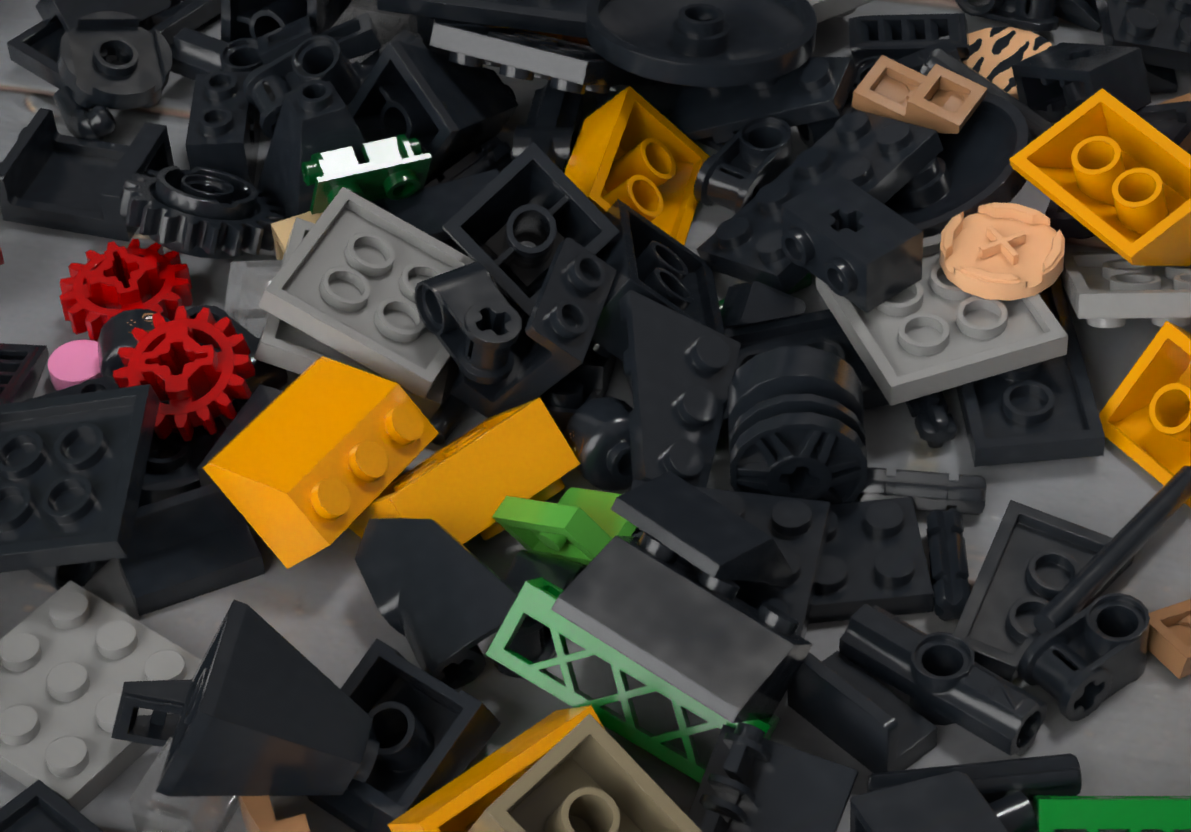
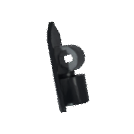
[355,518,529,690]

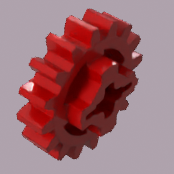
[59,239,193,342]
[113,306,255,441]

